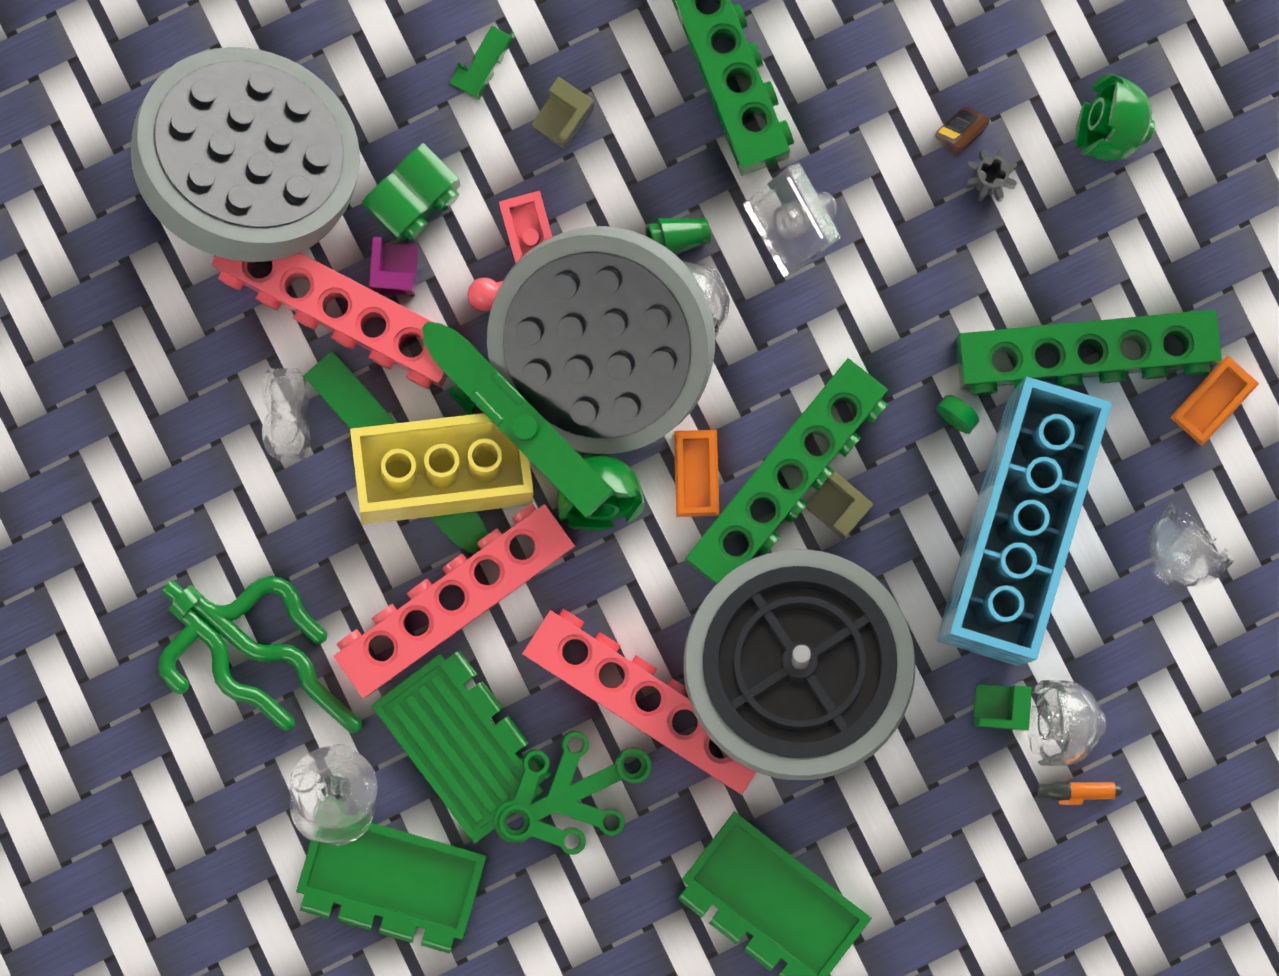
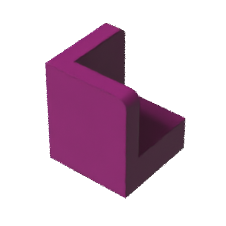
[369,237,418,296]

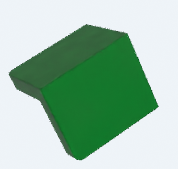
[972,684,1032,731]

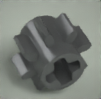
[965,149,1018,202]

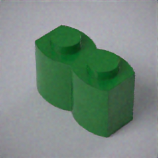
[362,143,461,244]

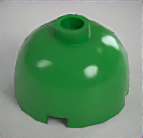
[1075,73,1155,162]
[557,453,645,531]

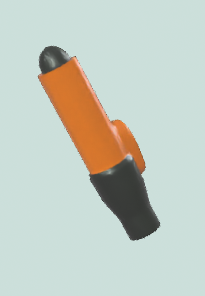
[1037,781,1123,805]

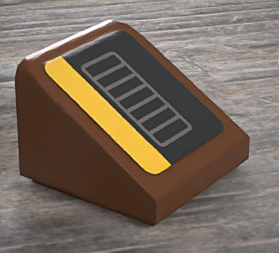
[935,107,989,157]

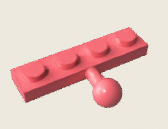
[467,191,553,312]

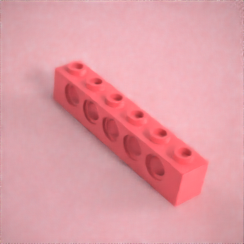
[212,253,448,389]
[333,503,575,698]
[522,609,756,795]

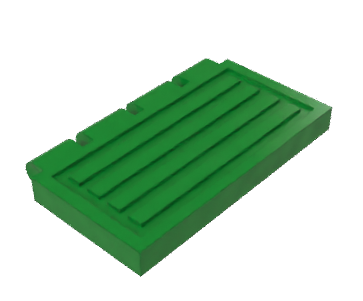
[371,650,552,844]
[296,808,487,954]
[678,811,872,976]

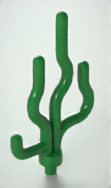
[158,576,362,734]

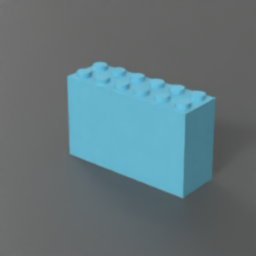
[936,376,1112,666]

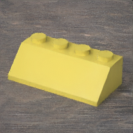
[350,413,533,525]

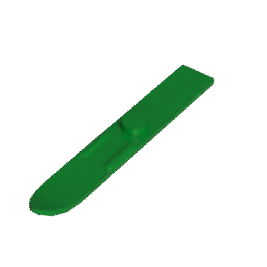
[422,321,615,518]
[303,351,488,554]

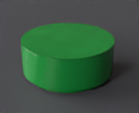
[936,395,979,434]

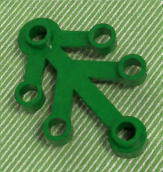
[493,731,651,855]

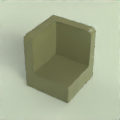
[532,77,594,150]
[806,471,874,540]

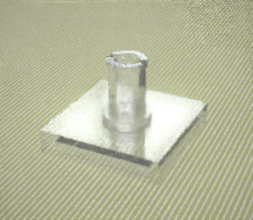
[743,163,841,277]

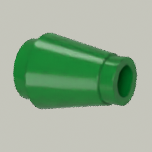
[645,218,711,255]

